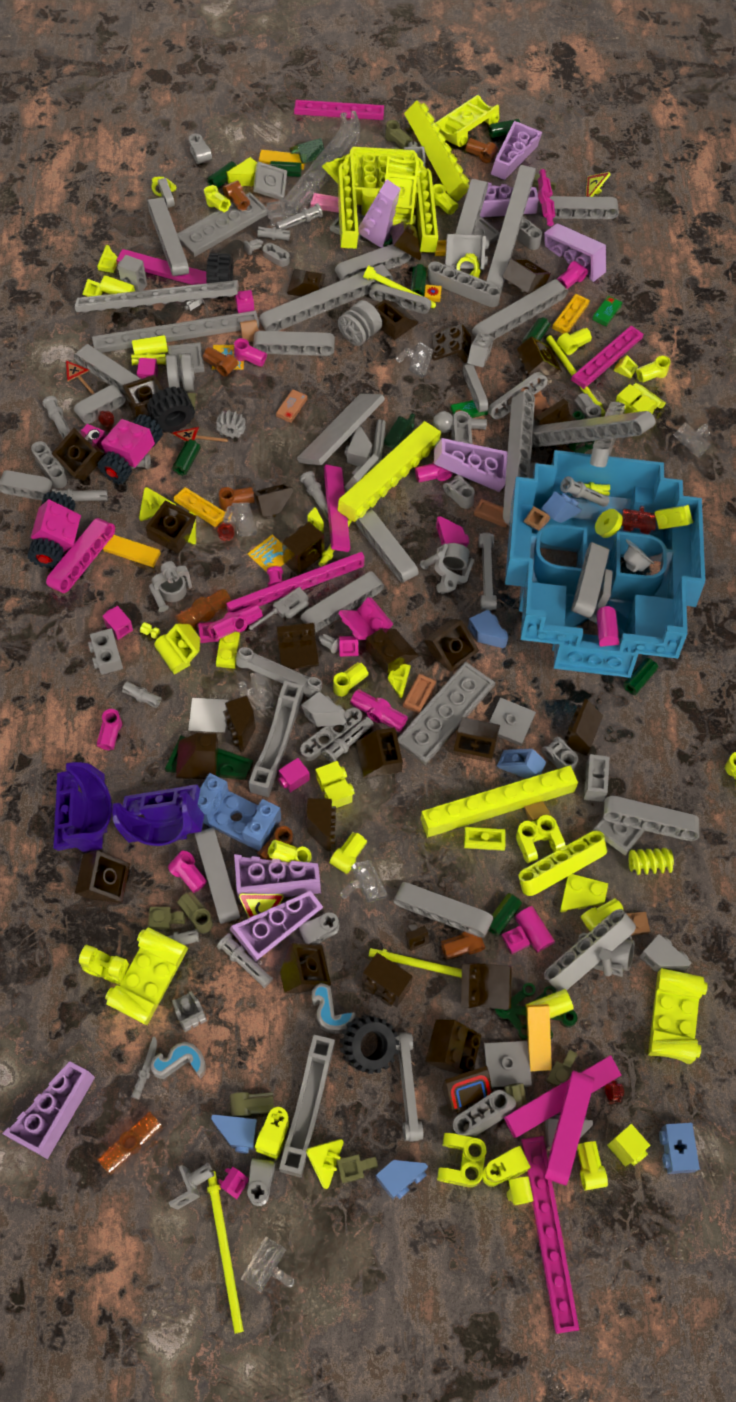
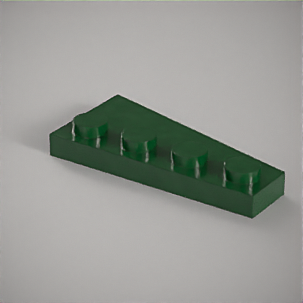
[165,735,253,780]

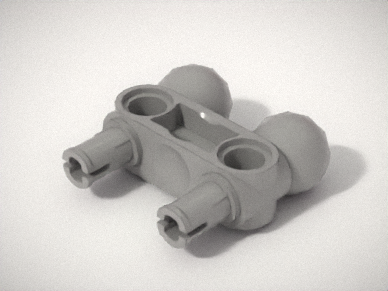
[433,411,489,448]

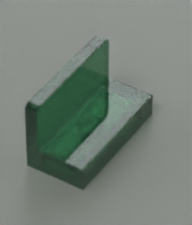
[289,138,326,164]
[384,413,415,449]

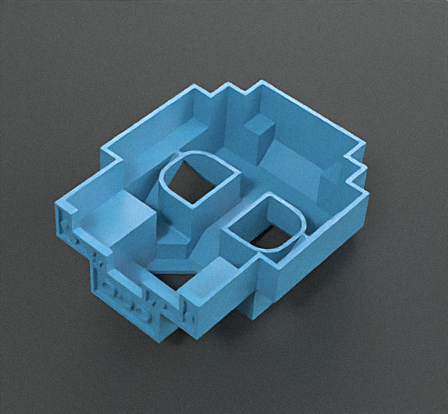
[505,450,705,678]

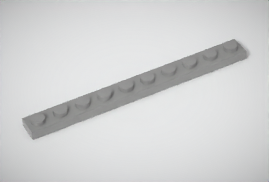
[74,280,239,313]
[92,311,259,353]

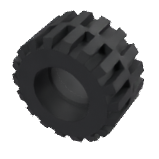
[206,253,233,283]
[147,387,195,433]
[339,1015,399,1074]

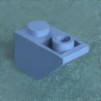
[541,491,582,523]
[468,609,508,648]
[375,1160,428,1200]

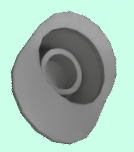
[624,539,655,572]

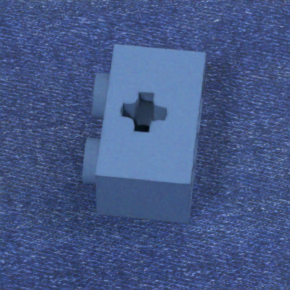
[659,1123,700,1174]

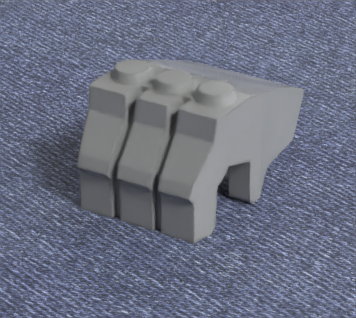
[172,991,207,1032]

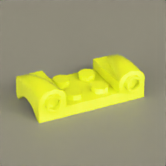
[435,95,499,147]
[385,156,421,226]
[105,927,188,1026]
[648,968,708,1064]

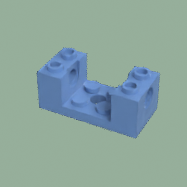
[198,773,281,851]

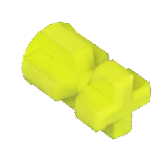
[140,622,160,639]

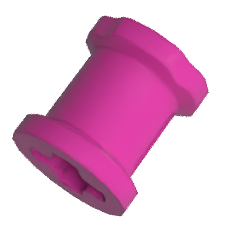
[267,566,283,587]

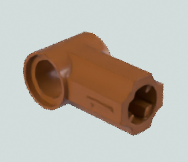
[466,138,498,163]
[223,180,250,211]
[203,347,238,377]
[219,487,255,511]
[257,826,293,860]
[441,931,486,960]

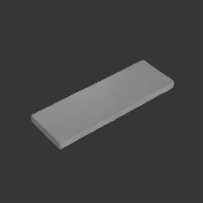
[177,192,269,257]
[297,394,385,465]
[398,661,496,765]

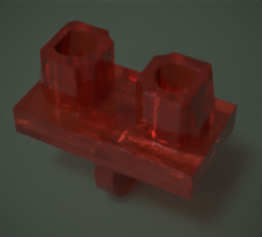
[622,506,656,534]

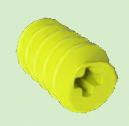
[628,848,674,875]

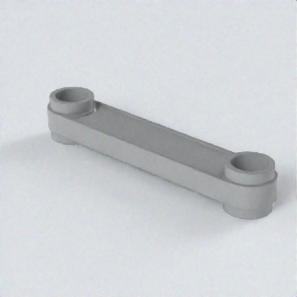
[478,533,497,611]
[236,647,322,698]
[395,1032,423,1142]

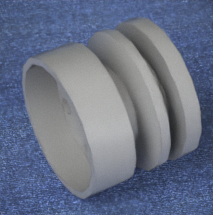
[338,300,382,346]

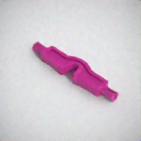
[538,169,555,226]

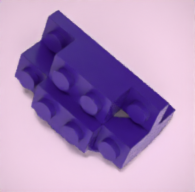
[53,762,112,853]
[112,784,204,846]

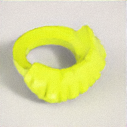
[151,177,177,197]
[456,253,480,278]

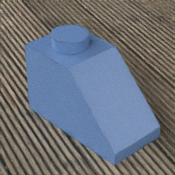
[497,749,546,779]
[211,1115,258,1154]

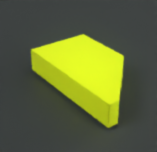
[97,245,118,273]
[388,664,411,698]

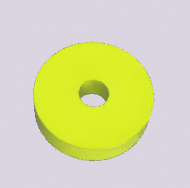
[595,509,623,538]

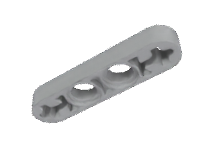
[369,284,432,314]
[463,364,488,412]
[488,372,548,420]
[300,707,362,761]

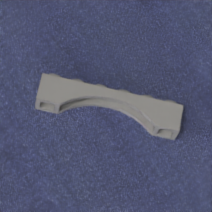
[249,681,303,797]
[279,1035,335,1178]

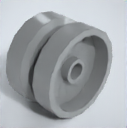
[166,353,195,392]

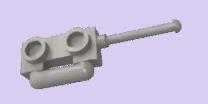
[249,587,309,630]

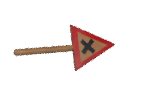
[66,361,95,395]
[171,427,228,442]

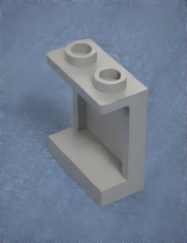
[445,234,489,270]

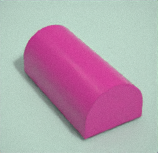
[596,606,620,647]
[515,906,555,953]

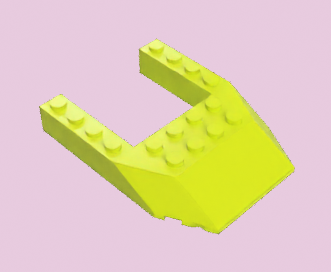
[338,147,438,253]

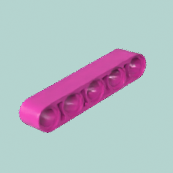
[46,518,115,593]
[544,1070,595,1186]

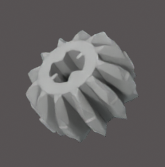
[216,410,246,439]

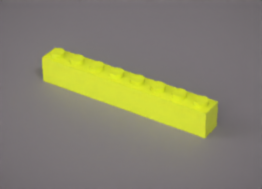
[404,100,469,202]
[338,421,441,522]
[420,765,578,838]

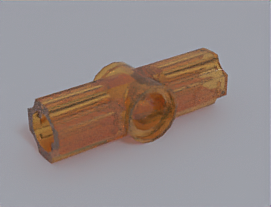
[176,588,231,626]
[97,1111,163,1175]

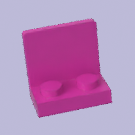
[338,597,393,640]

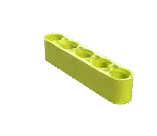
[518,831,607,896]

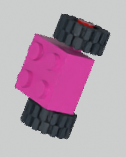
[98,414,163,485]
[27,491,81,569]

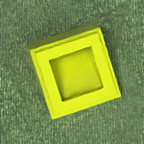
[82,279,103,297]
[613,355,638,378]
[307,507,324,533]

